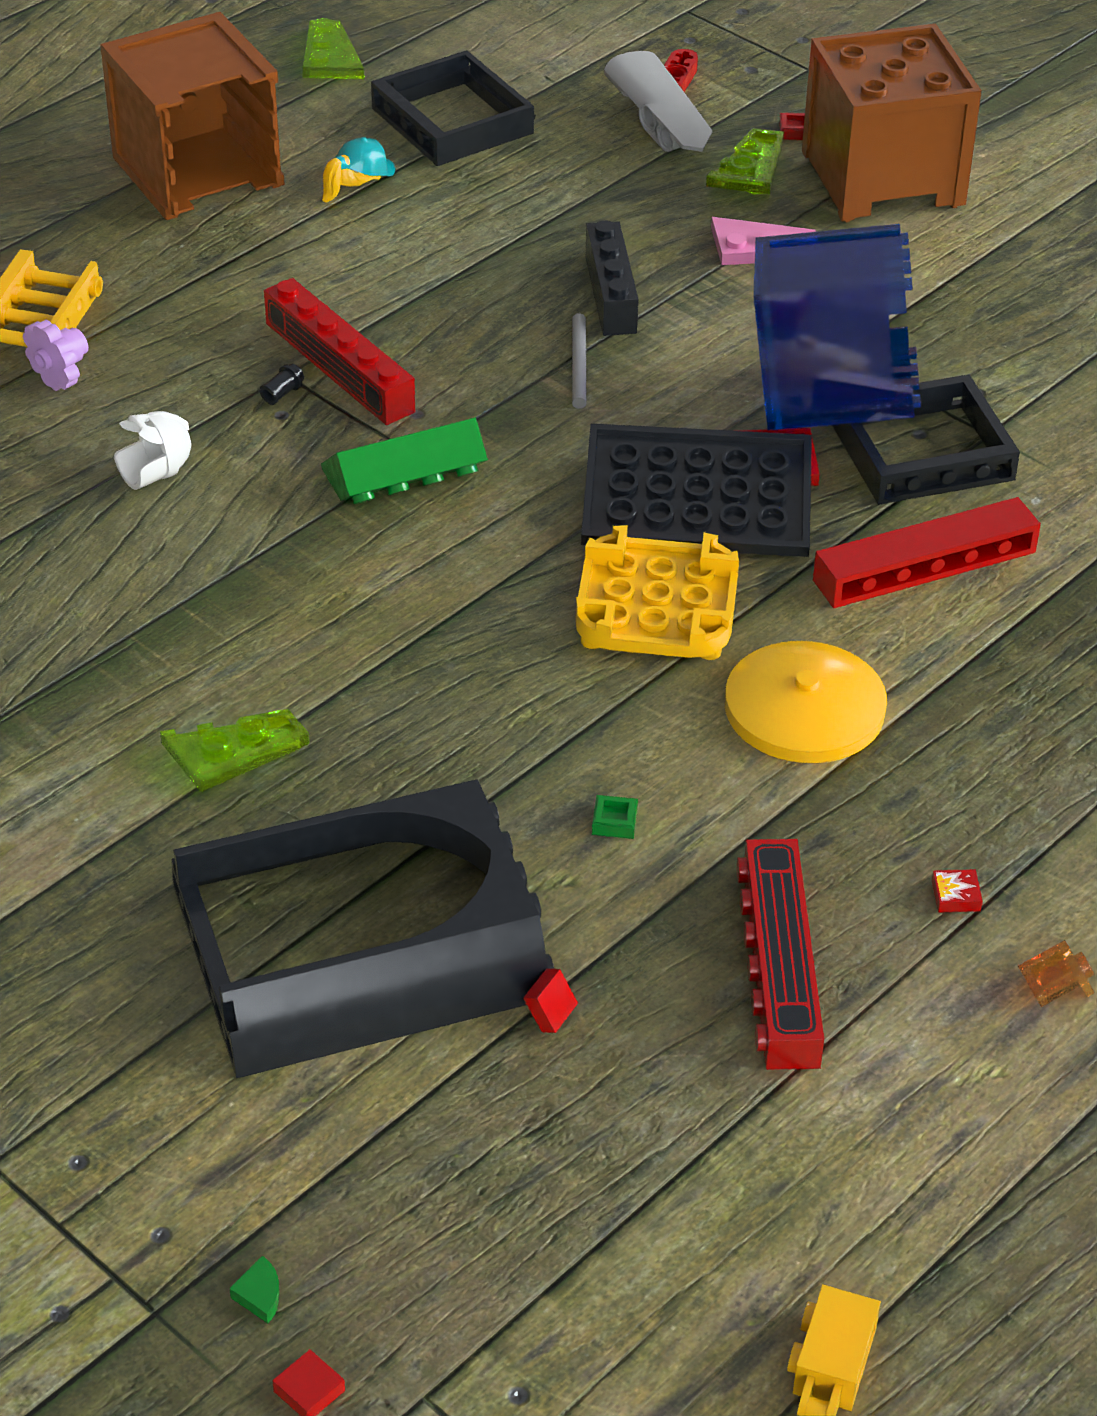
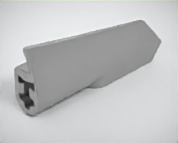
[604,51,712,152]

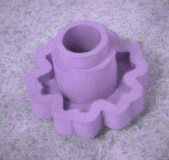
[23,320,88,391]

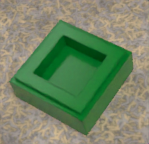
[592,795,638,839]

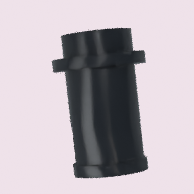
[259,364,304,405]

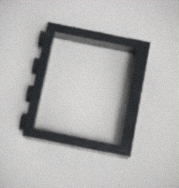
[371,50,536,166]
[832,374,1020,505]

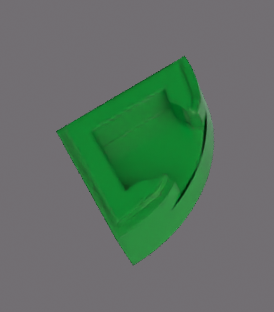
[230,1256,280,1324]

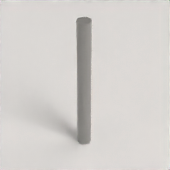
[572,314,586,409]

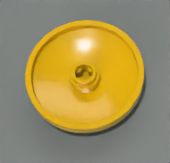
[725,641,887,763]

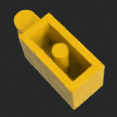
[787,1284,881,1416]

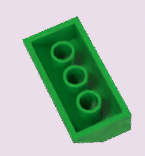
[321,417,488,505]

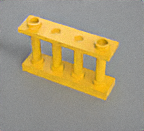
[0,249,103,347]

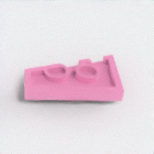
[711,217,821,265]

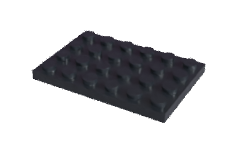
[581,423,812,557]

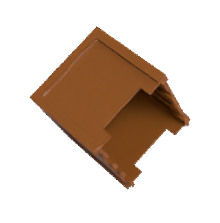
[100,12,285,220]
[802,23,982,223]

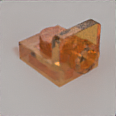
[1018,940,1095,1007]

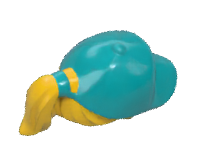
[322,137,396,202]

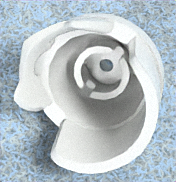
[114,411,191,490]

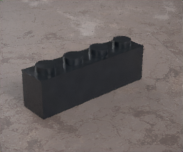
[585,220,639,336]

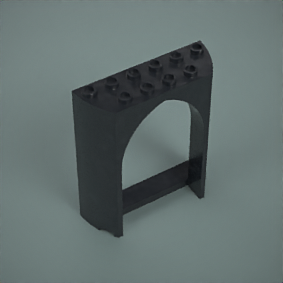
[171,779,554,1079]

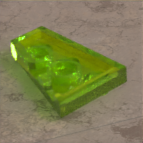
[303,18,365,79]
[706,128,784,194]
[160,709,309,792]

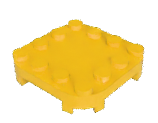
[575,525,739,660]

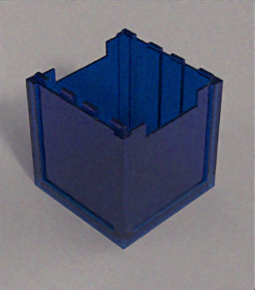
[753,224,921,431]

